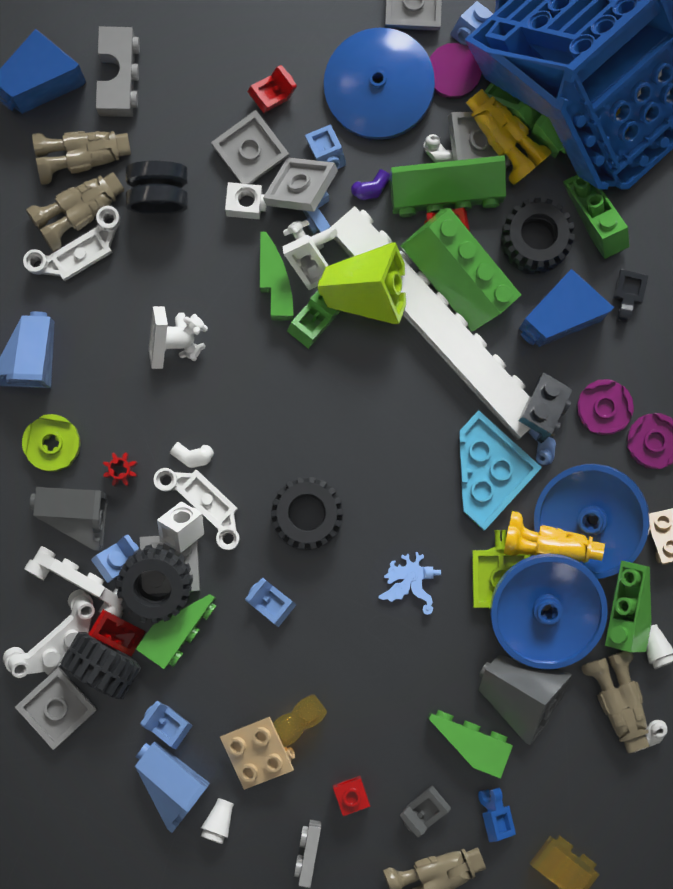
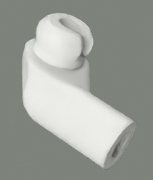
[424,134,453,163]
[170,442,214,468]

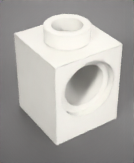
[225,182,267,220]
[157,502,204,553]

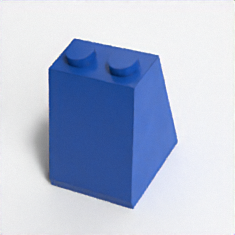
[0,29,86,114]
[519,269,614,347]

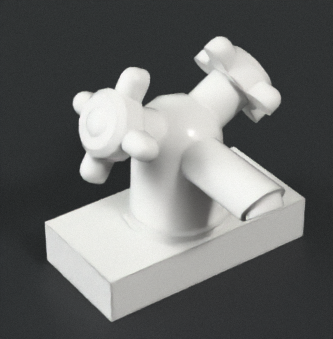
[282,220,338,290]
[149,307,208,369]

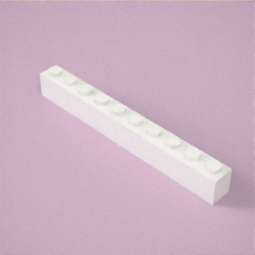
[330,206,531,440]

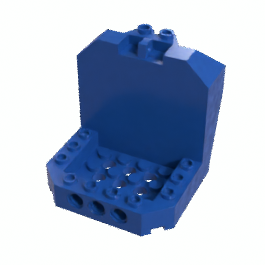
[465,0,673,189]

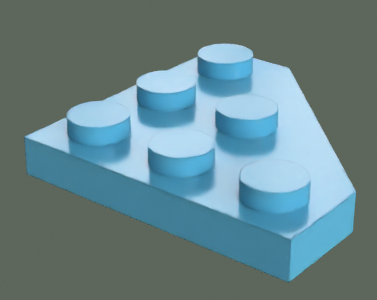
[459,410,542,531]

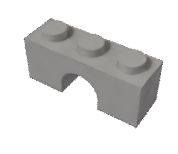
[96,26,140,117]

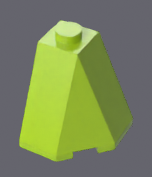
[318,242,406,324]

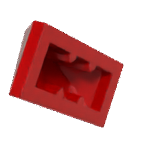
[89,609,146,656]

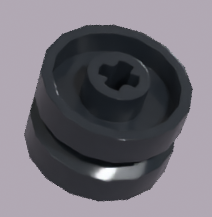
[126,160,188,214]

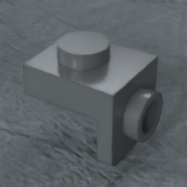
[400,786,451,837]

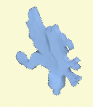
[379,552,441,615]

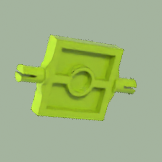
[472,530,530,609]

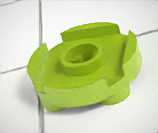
[22,414,81,472]

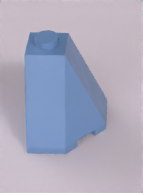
[0,311,55,388]
[135,741,210,833]

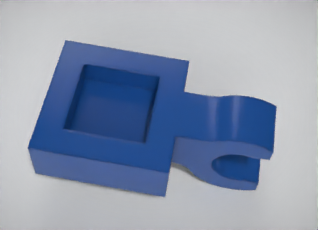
[478,788,516,842]

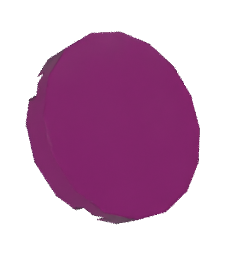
[430,43,482,99]
[576,379,634,436]
[626,413,673,469]

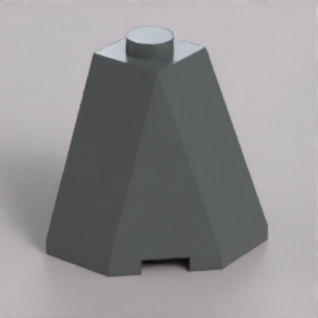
[30,487,108,551]
[478,655,572,745]

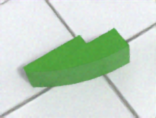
[260,232,294,321]
[287,290,341,349]

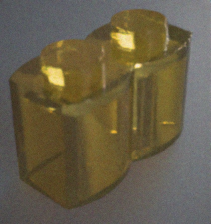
[273,694,327,747]
[530,836,600,889]

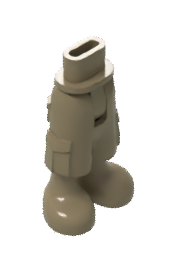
[32,131,131,185]
[26,172,125,253]
[581,651,649,753]
[383,847,486,889]

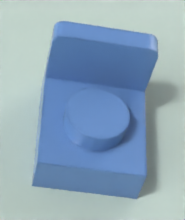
[305,124,346,169]
[91,535,139,583]

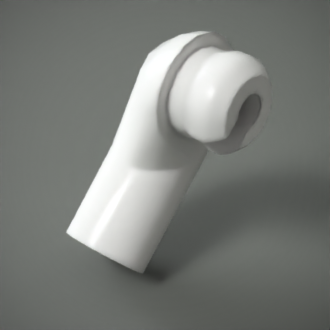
[635,720,668,752]

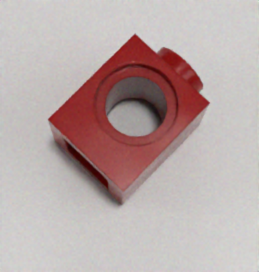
[333,776,370,816]

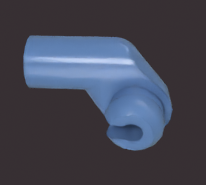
[528,429,556,465]

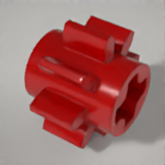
[103,452,138,487]

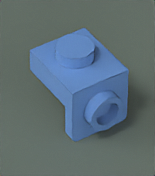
[450,1,493,46]
[303,191,331,234]
[245,578,296,627]
[140,701,193,749]

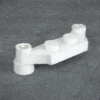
[23,206,120,281]
[154,468,240,550]
[24,546,124,618]
[3,589,95,678]

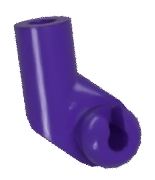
[351,169,390,200]

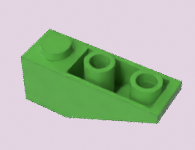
[563,175,630,259]
[605,561,651,652]
[136,594,216,669]
[428,710,513,779]

